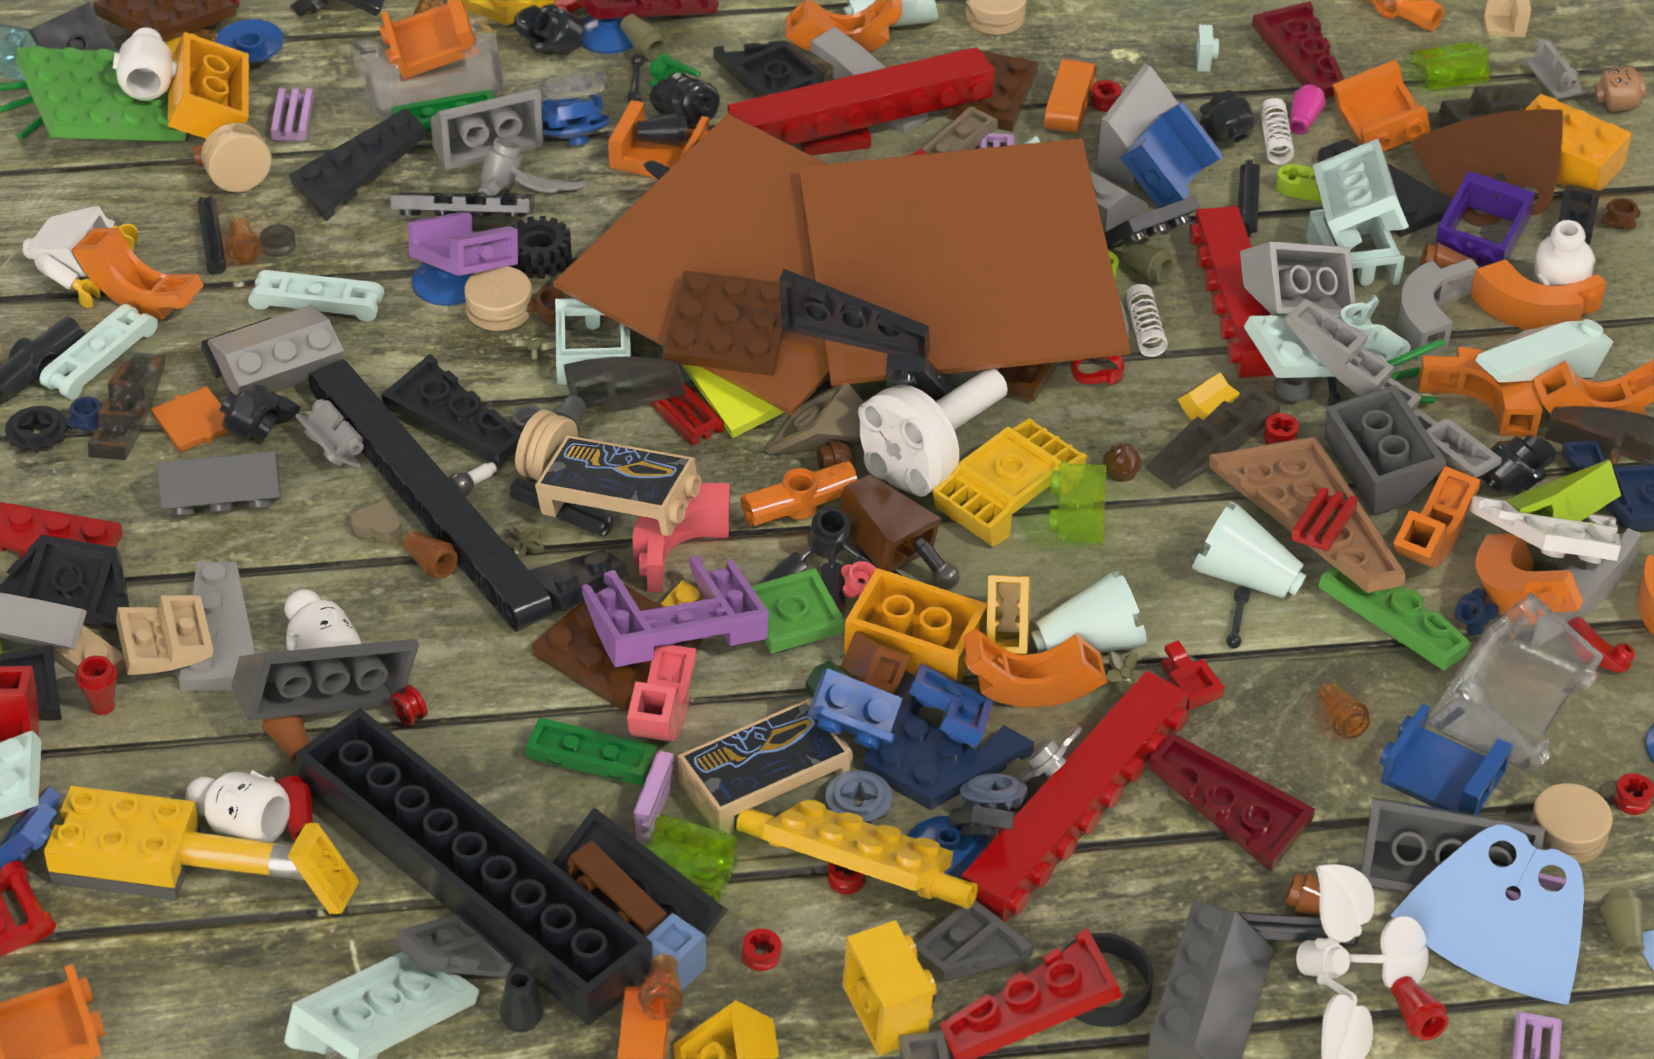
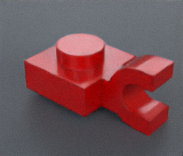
[1161,640,1225,711]

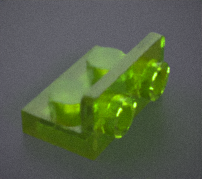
[1410,41,1490,90]
[1049,461,1106,543]
[649,814,737,901]

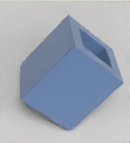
[646,913,706,995]

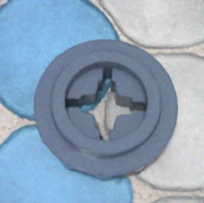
[825,770,892,825]
[960,773,1028,811]

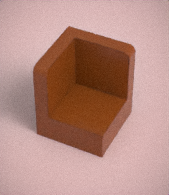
[841,632,911,694]

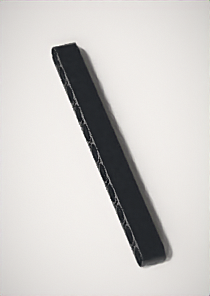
[308,359,554,632]

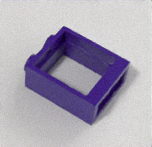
[1435,171,1535,267]

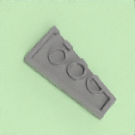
[179,562,255,691]

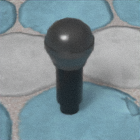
[912,536,960,590]

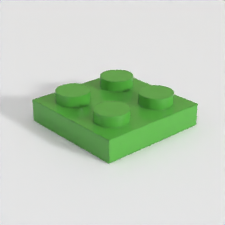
[751,568,845,654]

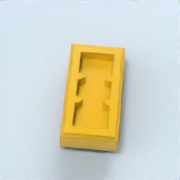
[287,823,360,914]

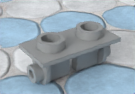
[1524,39,1586,100]
[295,399,364,468]

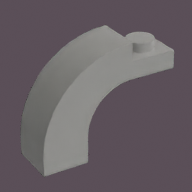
[1396,259,1479,361]

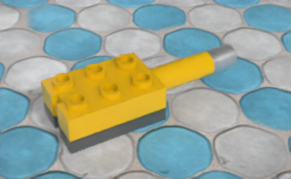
[44,785,304,900]

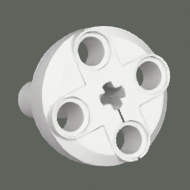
[858,369,1007,497]

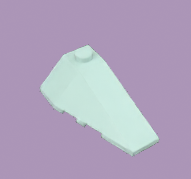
[1475,319,1613,382]

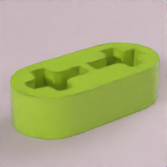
[1275,164,1322,202]

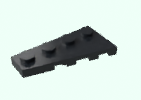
[553,807,728,939]

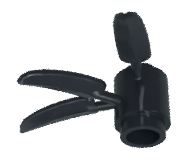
[761,507,902,615]

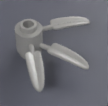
[478,138,585,197]

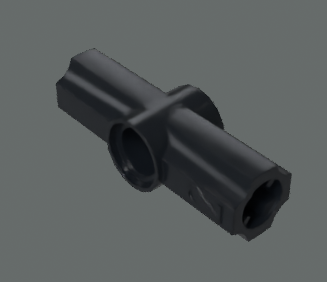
[0,316,85,405]

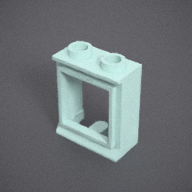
[1306,209,1405,286]
[555,298,631,385]

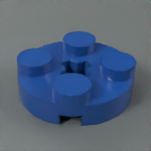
[541,92,604,128]

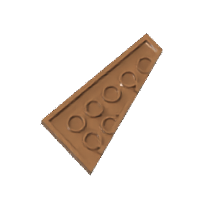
[1209,436,1406,592]

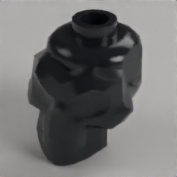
[514,3,584,55]
[649,72,720,123]
[1199,90,1256,143]
[219,384,301,442]
[1482,435,1556,493]

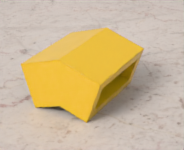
[1177,372,1240,431]

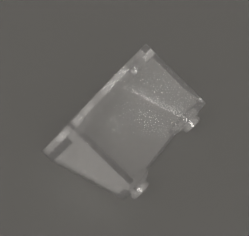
[349,19,503,119]
[1427,592,1604,770]

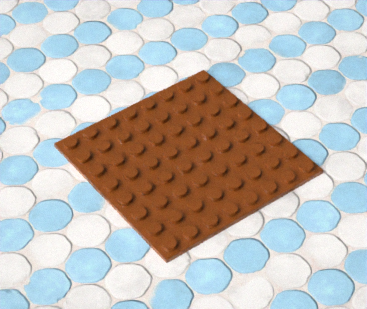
[553,114,830,416]
[799,138,1131,386]

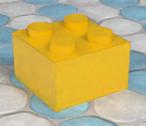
[842,920,937,1056]

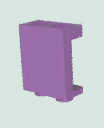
[408,211,518,276]

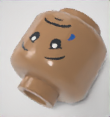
[1594,65,1646,113]

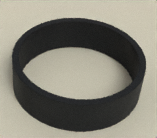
[1064,933,1154,1027]

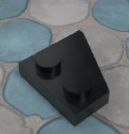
[529,550,629,611]

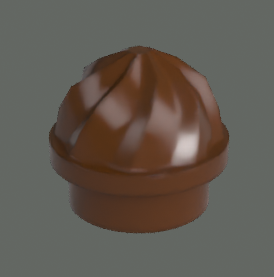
[817,440,854,470]
[1103,442,1141,482]

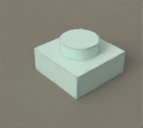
[1196,25,1219,72]

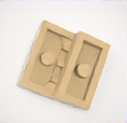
[116,595,214,675]

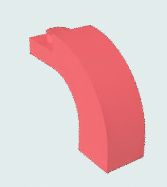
[633,483,730,593]
[627,645,697,742]

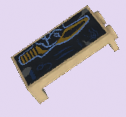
[535,435,701,536]
[678,699,853,838]

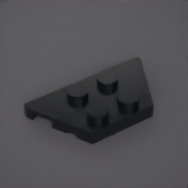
[713,41,824,98]
[0,534,130,630]

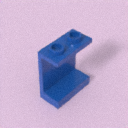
[1120,102,1223,208]
[1379,703,1513,815]

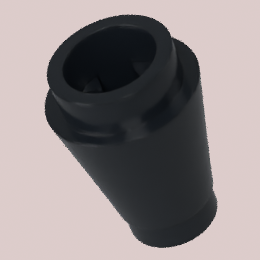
[637,112,687,147]
[500,969,544,1032]

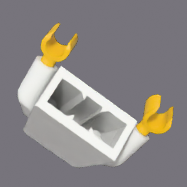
[23,206,138,308]

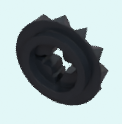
[5,406,68,454]

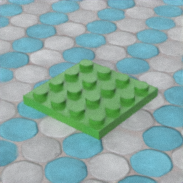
[15,46,187,142]

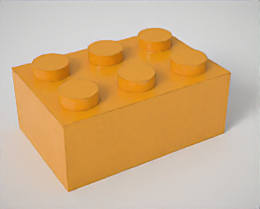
[168,32,249,139]
[1525,94,1632,191]
[844,568,987,683]

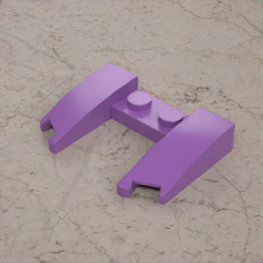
[582,556,769,667]

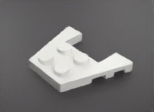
[1469,496,1621,564]

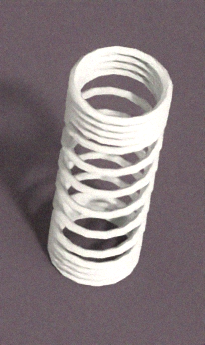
[1259,98,1294,165]
[1125,284,1168,357]

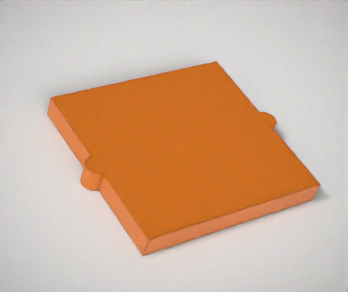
[151,386,229,452]

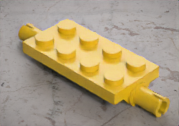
[736,800,978,909]

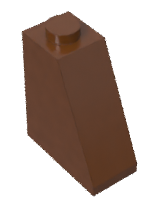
[840,474,941,572]

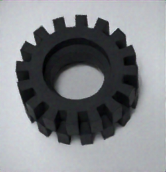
[510,216,572,279]

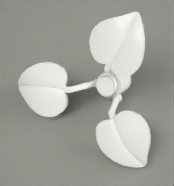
[1296,864,1429,1059]

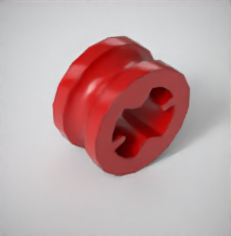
[1090,80,1122,112]
[1263,413,1299,445]
[390,685,428,727]
[1613,773,1654,815]
[828,862,865,894]
[741,928,782,971]

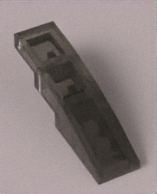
[1427,82,1540,132]
[87,352,166,460]
[1146,384,1280,490]

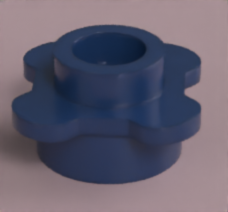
[66,396,108,431]
[1455,588,1499,635]

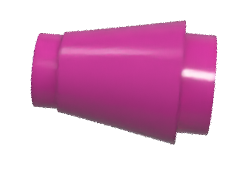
[1289,84,1326,135]

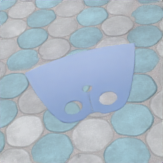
[1390,824,1584,1005]

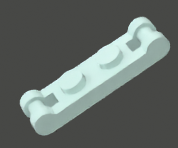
[248,270,385,322]
[39,304,158,400]

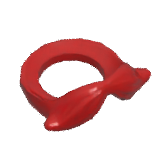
[1071,355,1125,385]

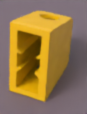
[987,575,1031,654]

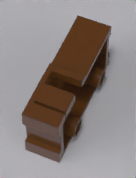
[567,840,667,937]

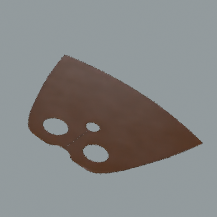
[1410,109,1563,226]

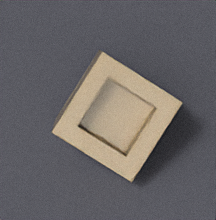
[1483,0,1531,38]

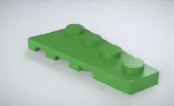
[1318,567,1471,670]

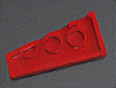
[0,502,123,559]
[939,927,1122,1059]

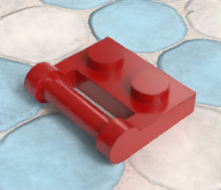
[0,861,56,957]

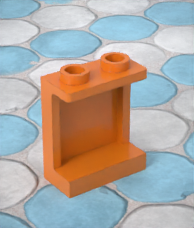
[379,0,480,80]
[1332,60,1431,152]
[608,100,710,178]
[0,964,105,1059]

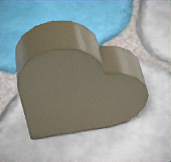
[351,499,402,542]

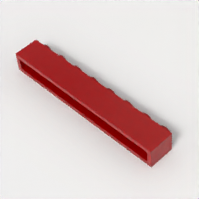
[727,47,995,145]
[961,670,1189,923]

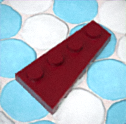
[575,0,719,19]
[1252,1,1345,99]
[1149,733,1315,872]

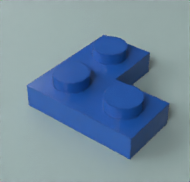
[908,663,993,748]
[0,786,62,871]

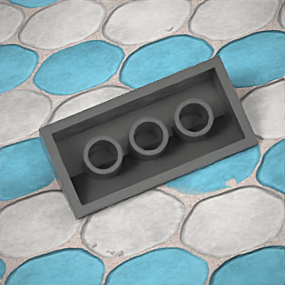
[231,639,419,721]
[1361,797,1545,893]
[1146,900,1274,1059]

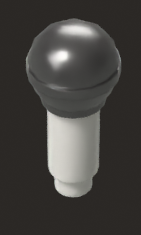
[449,462,497,497]

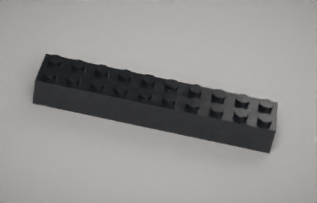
[296,708,653,1026]

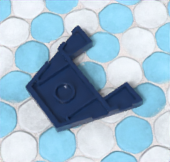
[1561,440,1654,530]
[863,671,1034,810]

